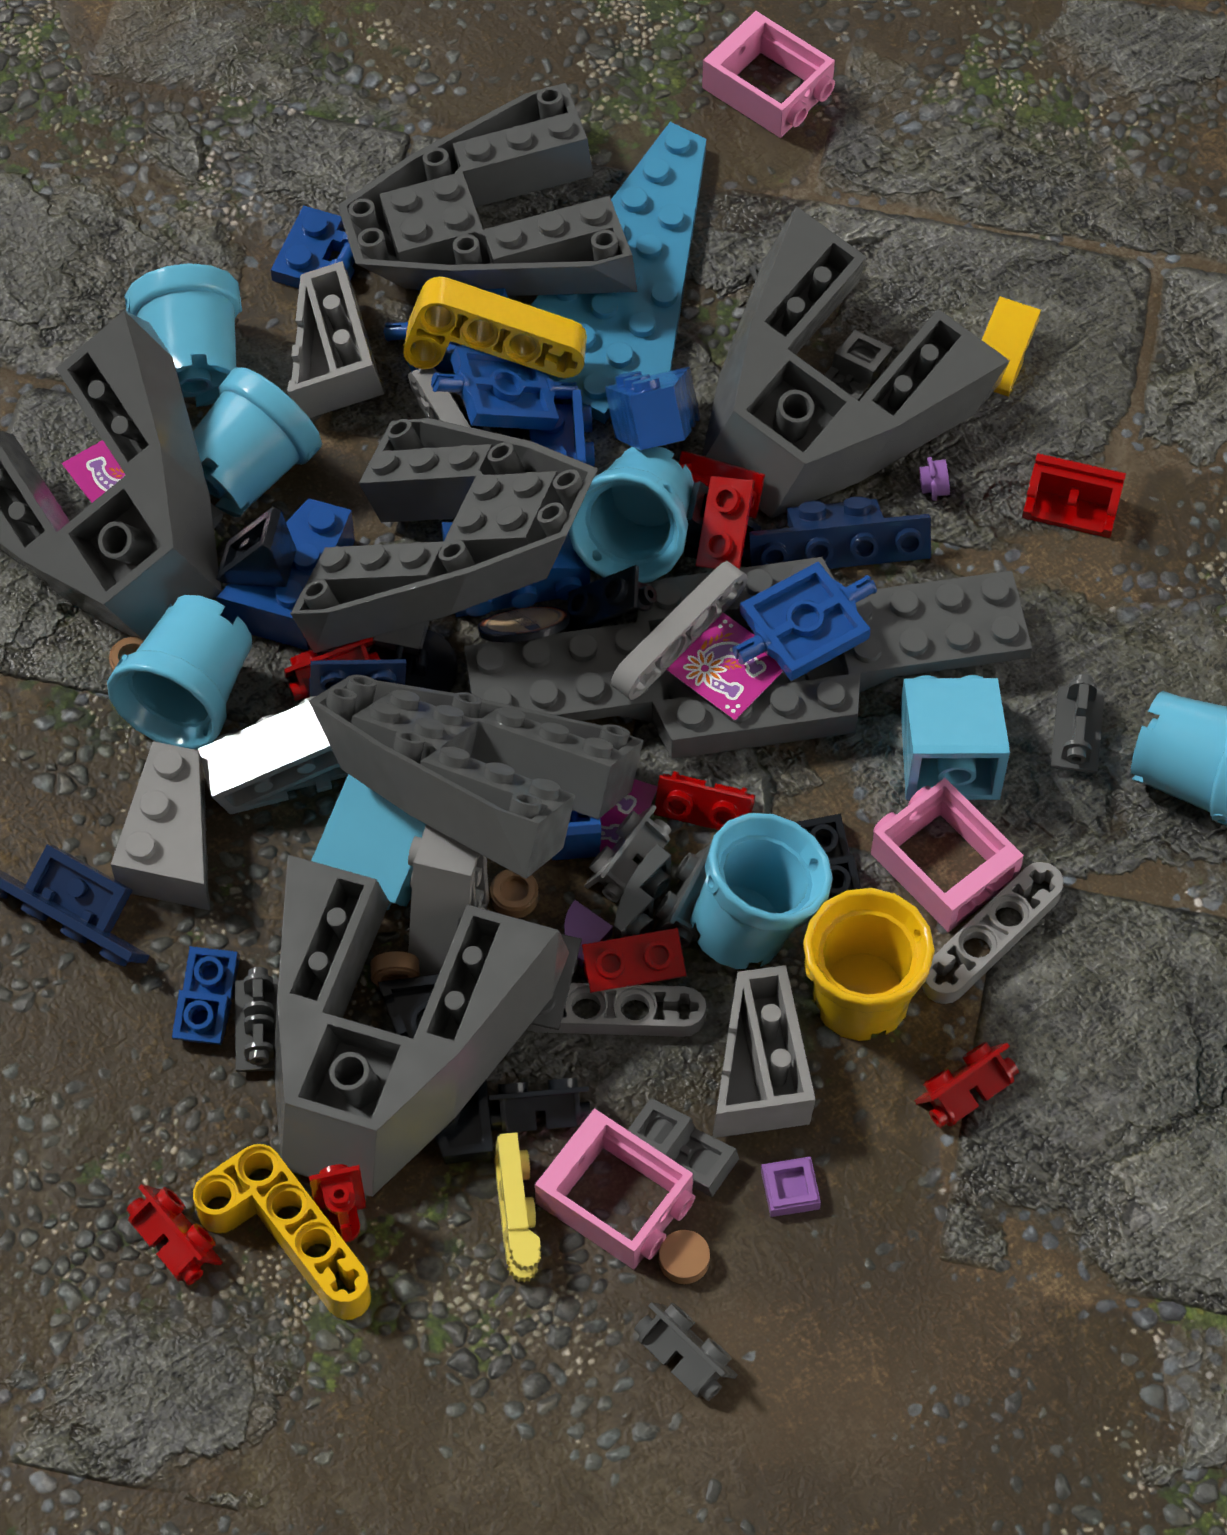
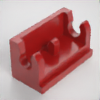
[1022,453,1126,538]

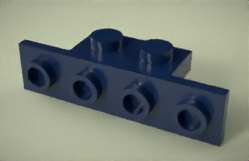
[748,497,931,569]
[0,844,150,967]

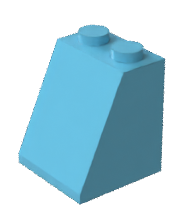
[900,675,1010,800]
[311,774,426,910]

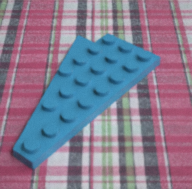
[531,122,706,424]

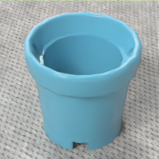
[125,263,242,407]
[193,367,322,517]
[569,446,694,583]
[107,595,252,750]
[1131,691,1227,827]
[690,813,833,969]

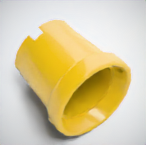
[803,888,935,1041]

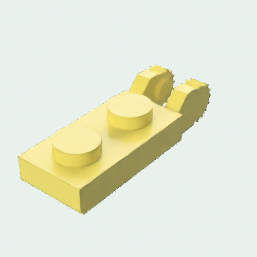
[494,1133,541,1283]

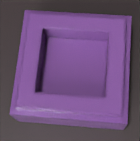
[761,1157,821,1217]

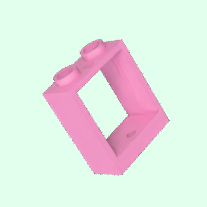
[702,11,835,138]
[871,778,1024,932]
[535,1108,695,1270]

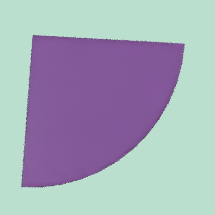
[564,900,613,968]

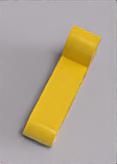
[403,277,587,378]
[193,1144,371,1320]

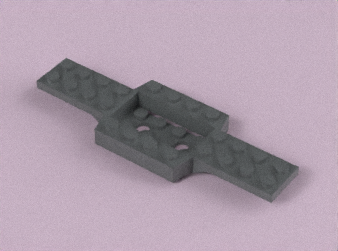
[464,557,1032,759]

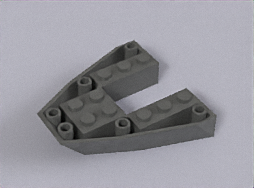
[337,83,638,296]
[702,206,1010,518]
[0,311,222,640]
[290,418,598,653]
[309,675,644,879]
[274,855,569,1197]

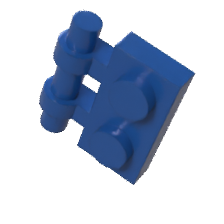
[271,205,355,288]

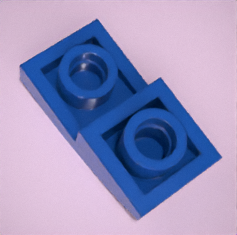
[172,946,240,1045]

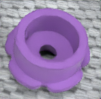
[919,457,950,501]

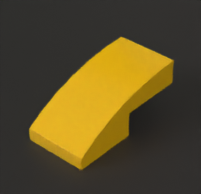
[982,296,1041,397]

